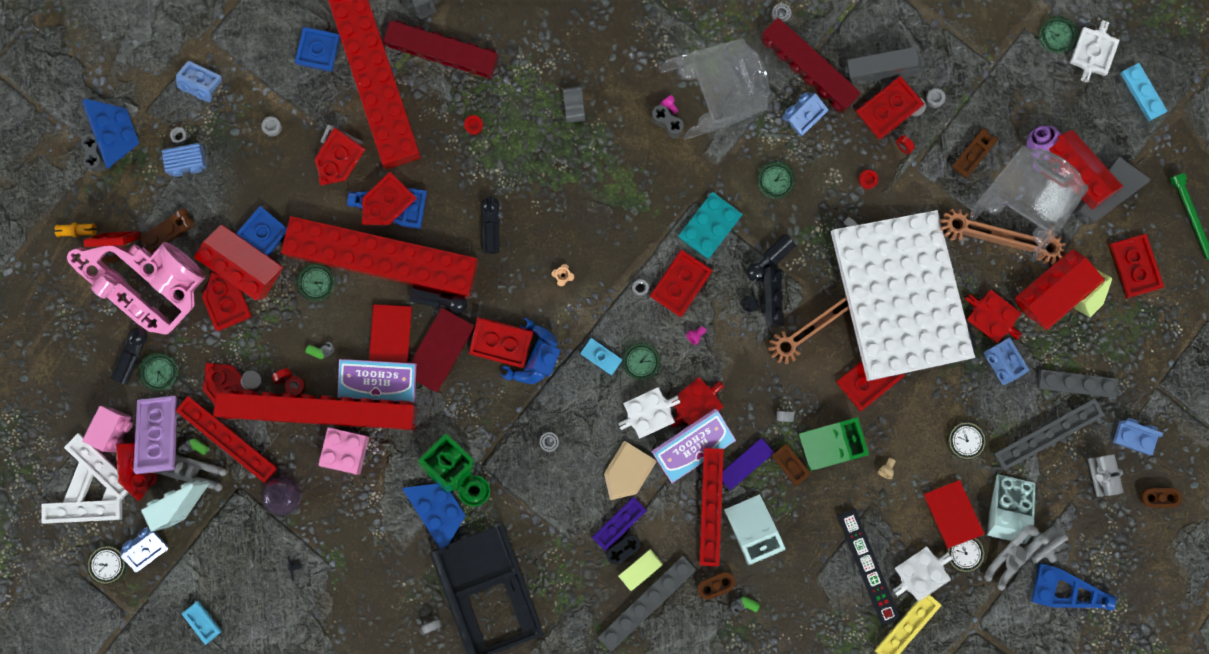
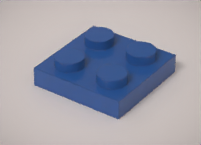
[295,27,341,72]
[236,206,287,256]

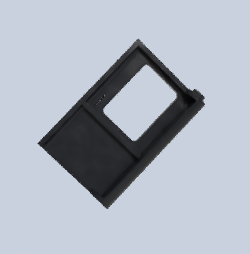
[429,524,544,654]

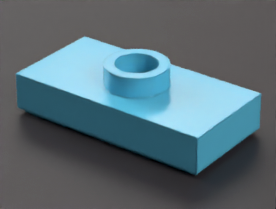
[580,338,622,376]
[182,601,223,645]

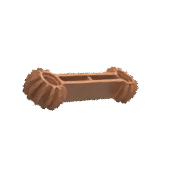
[940,209,1066,265]
[768,297,849,364]

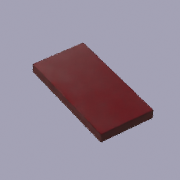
[410,308,475,393]

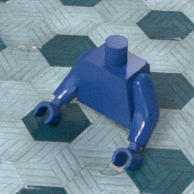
[500,318,560,384]

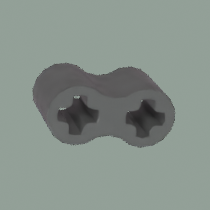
[563,86,585,123]
[652,105,684,138]
[81,133,106,173]

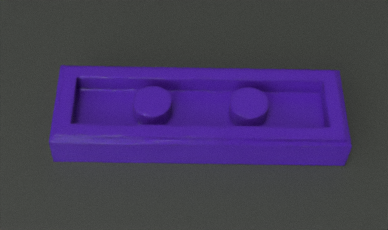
[722,438,774,490]
[592,496,647,551]

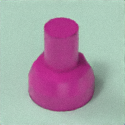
[660,94,679,115]
[686,326,706,346]

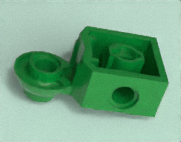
[418,433,490,507]

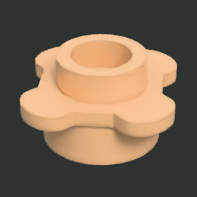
[552,264,574,287]

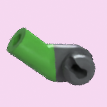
[305,342,335,359]
[178,438,209,455]
[731,596,760,614]

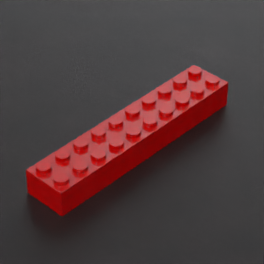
[328,0,422,170]
[281,216,479,298]
[214,389,417,430]

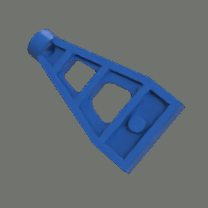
[347,188,427,229]
[1031,564,1117,611]

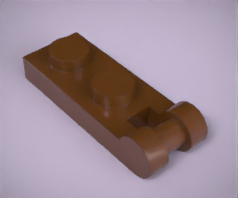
[951,127,999,179]
[140,208,195,254]

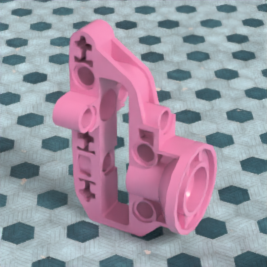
[67,242,205,334]

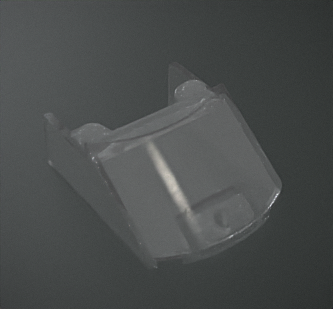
[659,38,770,140]
[969,146,1088,263]

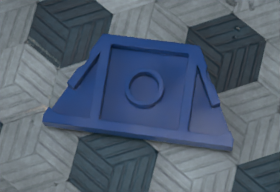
[82,99,139,169]
[403,484,466,548]

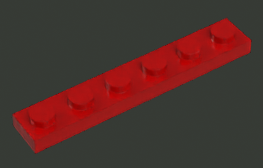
[176,396,278,483]
[700,448,724,566]

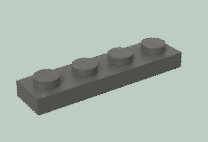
[1038,370,1118,398]

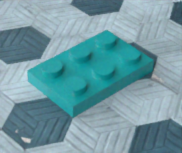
[678,192,743,260]

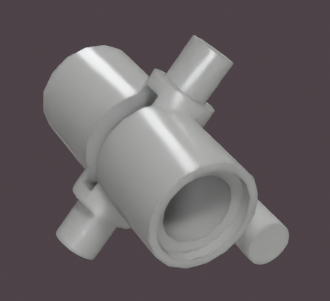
[1088,454,1124,497]
[1023,526,1068,564]

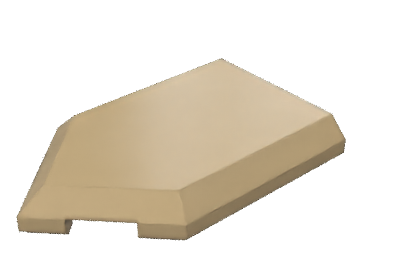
[604,441,657,500]

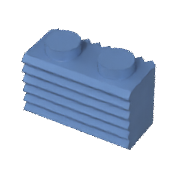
[162,143,207,177]

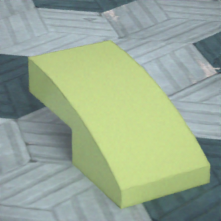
[619,549,663,591]

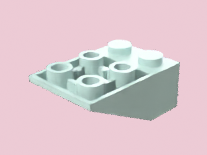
[987,474,1036,544]
[141,480,209,532]
[724,494,786,565]

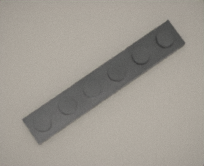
[993,398,1105,471]
[598,555,696,652]

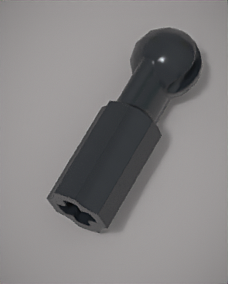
[481,197,500,254]
[747,234,796,282]
[409,285,467,313]
[111,328,148,385]

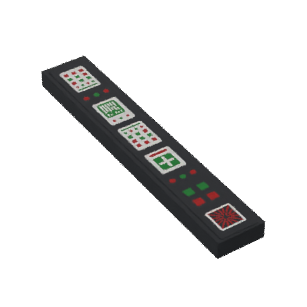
[836,508,900,626]

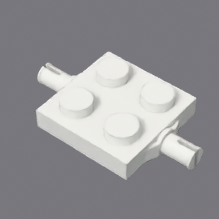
[1070,21,1120,82]
[618,387,681,439]
[893,547,953,602]

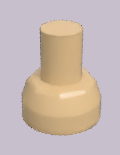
[878,458,896,479]

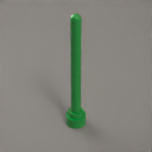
[1169,173,1209,260]

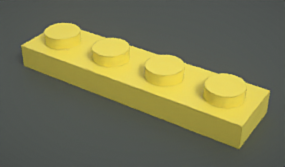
[874,595,942,654]

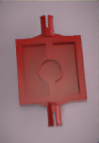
[965,290,1022,344]
[671,377,724,428]

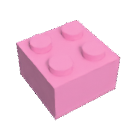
[82,406,133,453]
[318,428,369,475]

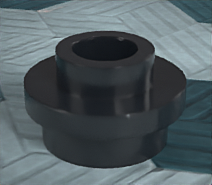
[740,296,759,312]

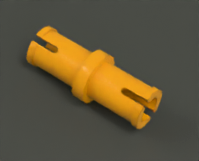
[55,222,97,238]

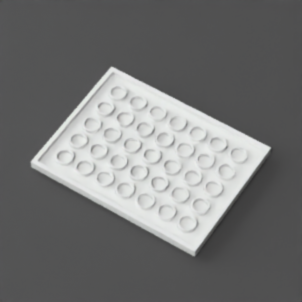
[831,210,975,381]

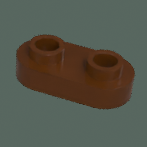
[1140,488,1182,508]
[697,572,736,600]

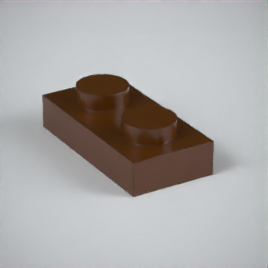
[771,444,811,486]

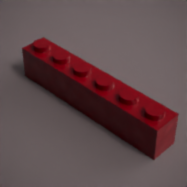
[761,17,861,114]
[383,20,499,80]

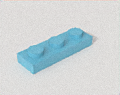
[1120,63,1167,122]

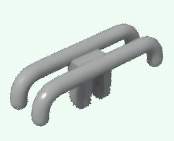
[151,455,227,491]
[984,525,1049,590]

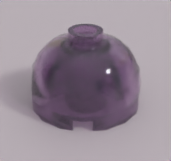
[261,477,302,516]

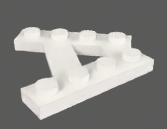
[42,433,128,523]

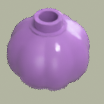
[1026,125,1062,160]

